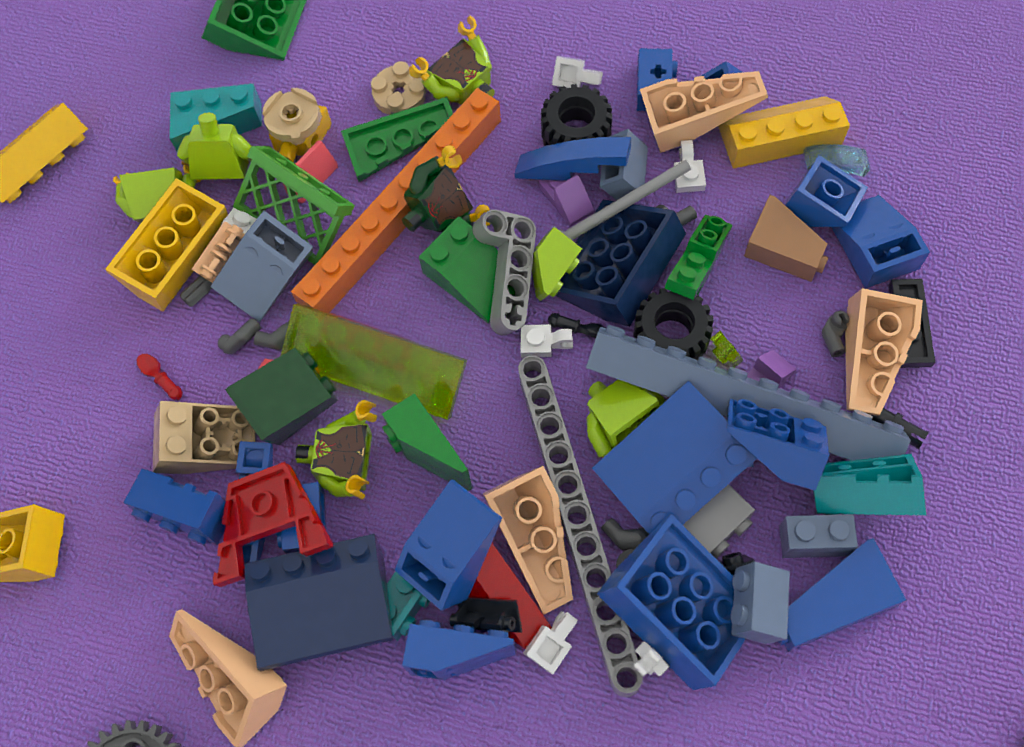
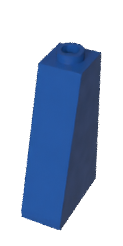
[778,537,906,652]

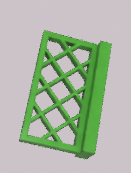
[233,146,355,265]

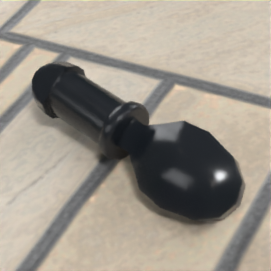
[548,313,606,338]

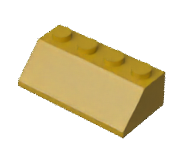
[718,96,850,169]
[0,103,88,203]
[105,178,228,312]

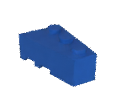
[123,469,225,546]

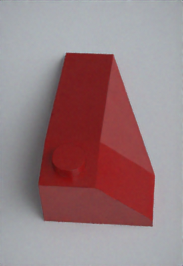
[469,543,552,649]

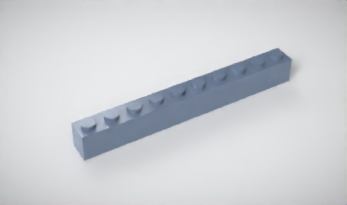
[586,325,911,460]

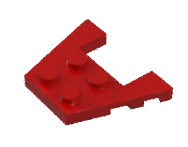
[213,462,333,587]

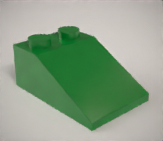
[419,216,515,324]
[382,393,472,491]

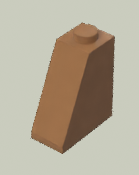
[744,195,829,282]

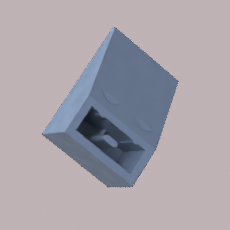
[210,210,313,323]

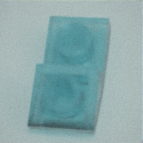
[804,144,871,177]

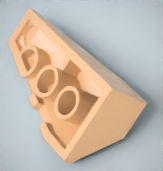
[640,71,768,153]
[845,288,923,416]
[483,466,573,615]
[169,609,287,747]

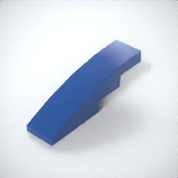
[514,137,632,181]

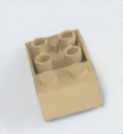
[153,401,255,474]

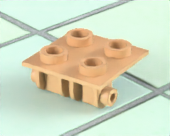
[191,221,245,283]

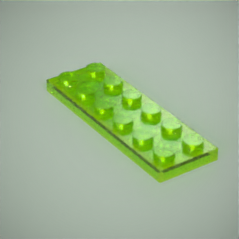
[281,303,467,420]

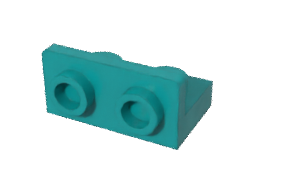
[387,571,431,641]

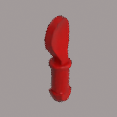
[136,354,183,400]

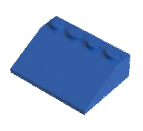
[592,381,757,534]
[597,514,746,690]

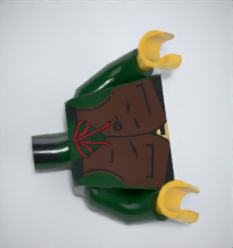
[402,145,491,232]

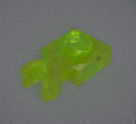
[710,331,743,368]

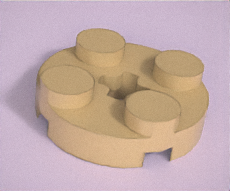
[371,61,427,115]
[263,88,322,145]

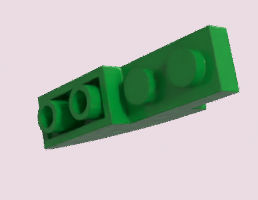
[664,214,732,300]

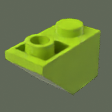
[532,227,582,301]

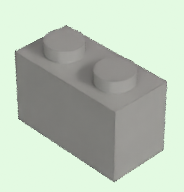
[683,484,755,559]

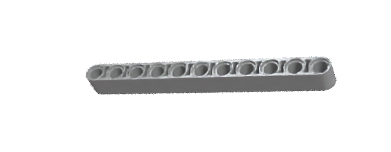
[518,355,643,697]

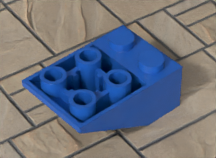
[831,195,930,289]
[726,399,829,491]
[395,480,502,611]
[402,620,516,681]

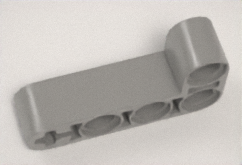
[472,210,536,336]

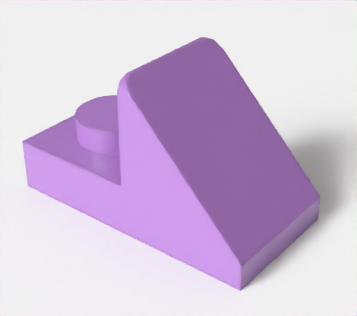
[538,175,594,227]
[747,350,797,388]

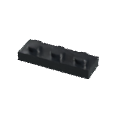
[889,279,936,368]

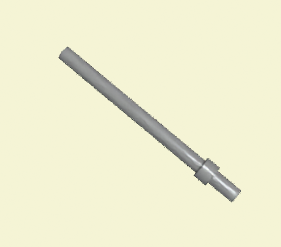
[560,159,691,240]

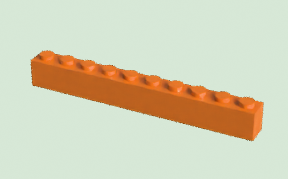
[291,88,501,323]

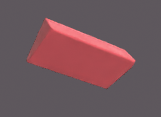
[283,140,338,204]

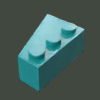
[170,83,262,151]
[813,454,927,516]

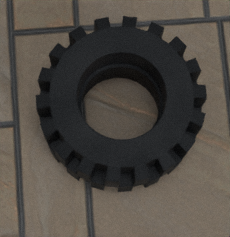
[541,84,612,146]
[633,288,714,360]

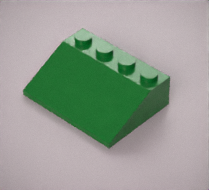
[202,0,306,61]

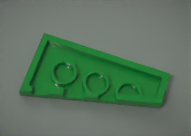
[341,97,453,182]

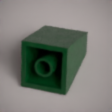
[225,348,338,445]

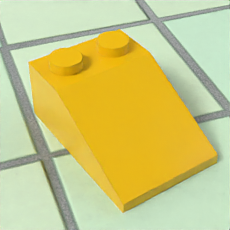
[0,504,65,582]

